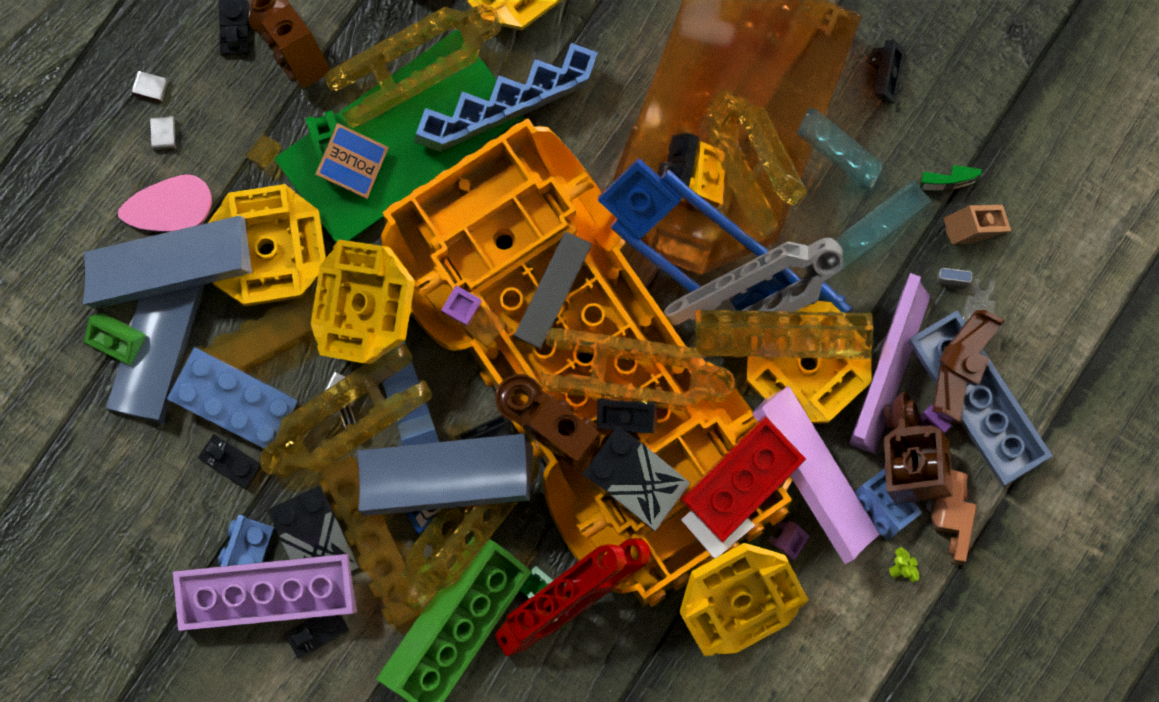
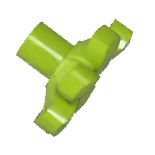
[889,547,920,583]

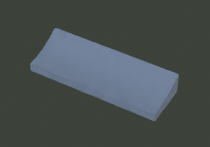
[83,216,252,309]
[106,284,205,425]
[908,310,1053,488]
[357,434,533,516]

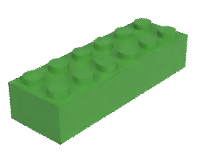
[376,532,532,702]

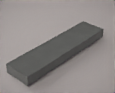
[514,231,592,350]

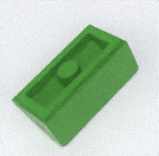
[84,313,146,365]

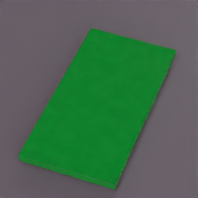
[274,29,524,243]

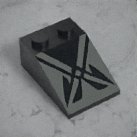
[582,426,690,531]
[267,485,359,572]

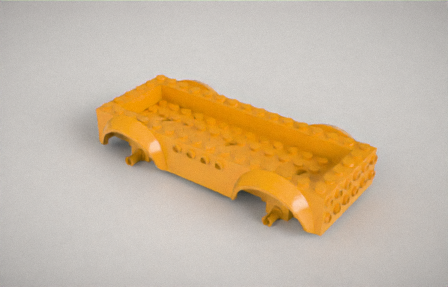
[381,118,792,607]

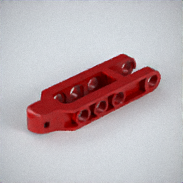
[495,538,650,657]

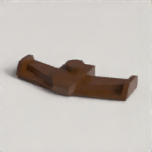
[932,310,1005,424]

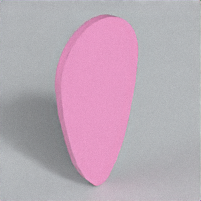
[118,174,212,232]

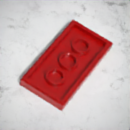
[680,416,806,543]

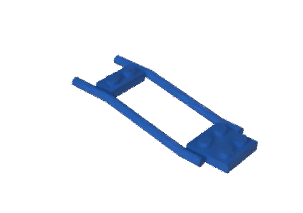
[598,158,820,341]

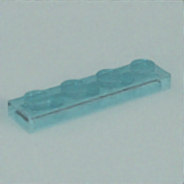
[797,108,884,189]
[835,180,931,272]

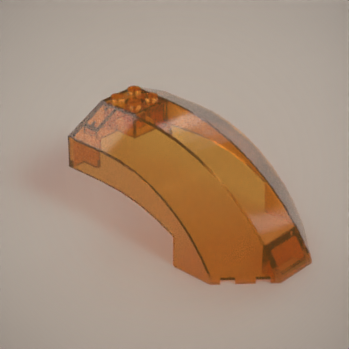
[613,0,863,275]

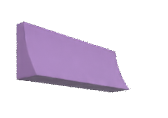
[849,273,931,454]
[752,386,880,564]
[173,554,358,631]

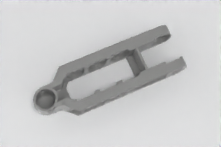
[663,238,843,360]

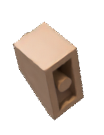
[943,205,1011,245]

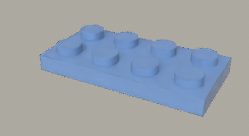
[167,347,298,452]

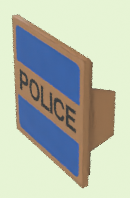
[315,123,389,199]

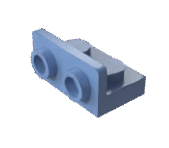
[854,468,922,541]
[218,515,275,567]

